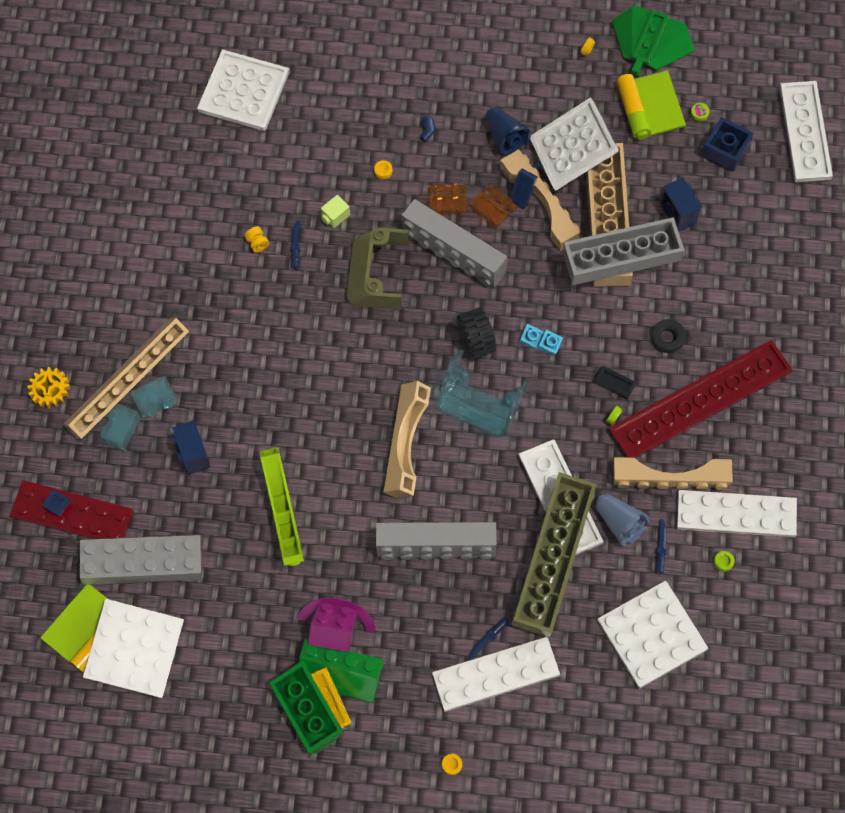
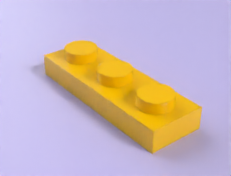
[311,667,352,728]

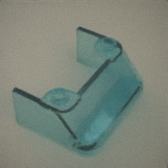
[436,349,530,437]

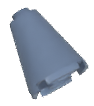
[596,494,650,547]

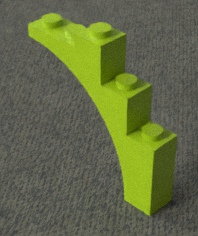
[259,447,304,566]

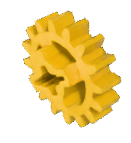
[27,367,71,408]

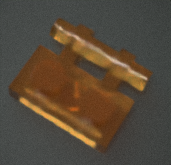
[429,182,467,214]
[470,184,518,228]

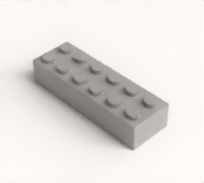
[402,199,507,289]
[563,217,685,285]
[376,522,496,560]
[80,535,202,585]

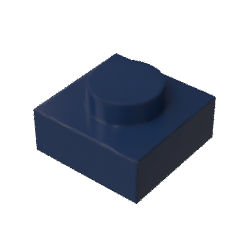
[42,489,71,517]

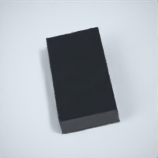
[594,366,637,400]

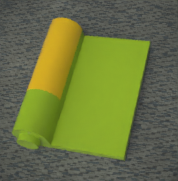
[616,70,686,140]
[40,585,107,674]

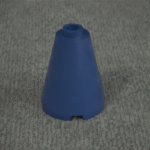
[485,107,531,156]

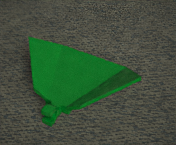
[612,5,695,77]

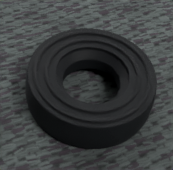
[651,319,686,353]

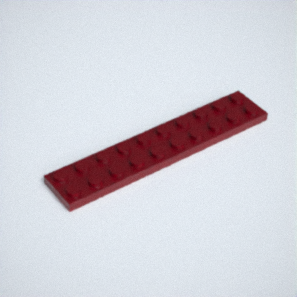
[609,340,793,459]

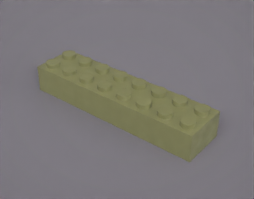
[511,472,597,638]

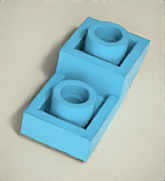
[519,324,563,355]

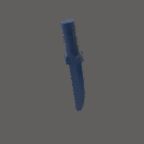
[290,220,301,269]
[656,519,667,574]
[469,616,510,661]

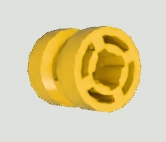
[245,227,269,252]

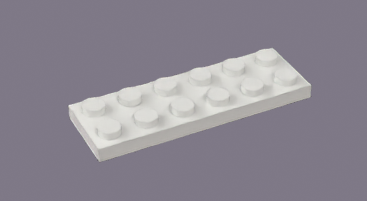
[780,81,833,182]
[519,439,603,555]
[677,490,797,538]
[432,637,560,712]

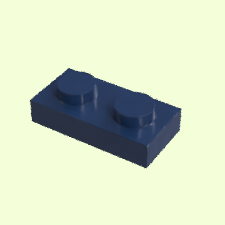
[509,168,538,209]

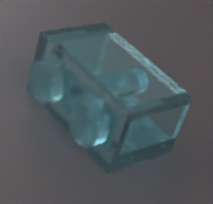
[130,376,177,418]
[100,404,141,451]

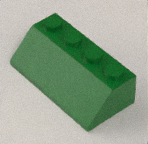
[299,639,384,703]
[269,661,344,754]

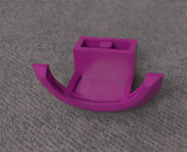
[298,598,376,652]

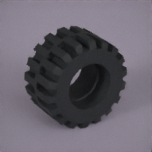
[457,307,496,360]

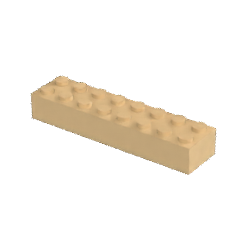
[586,143,633,287]

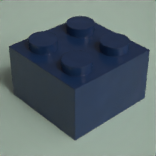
[702,117,754,172]
[660,178,702,232]
[171,420,211,475]

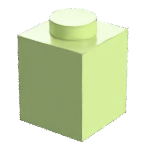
[321,195,350,228]

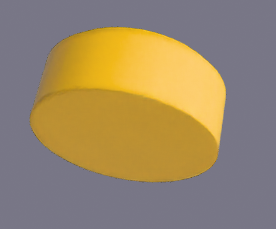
[580,37,595,56]
[374,160,392,179]
[442,754,462,776]

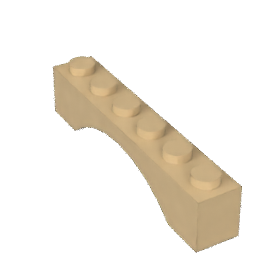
[500,150,580,251]
[384,381,431,499]
[613,457,733,490]

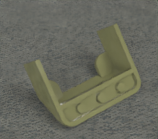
[347,228,409,310]

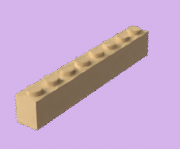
[63,318,189,439]

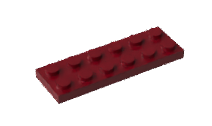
[9,480,134,539]

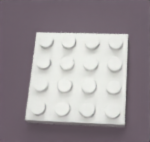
[197,49,290,131]
[530,97,619,190]
[597,581,708,689]
[83,599,184,698]

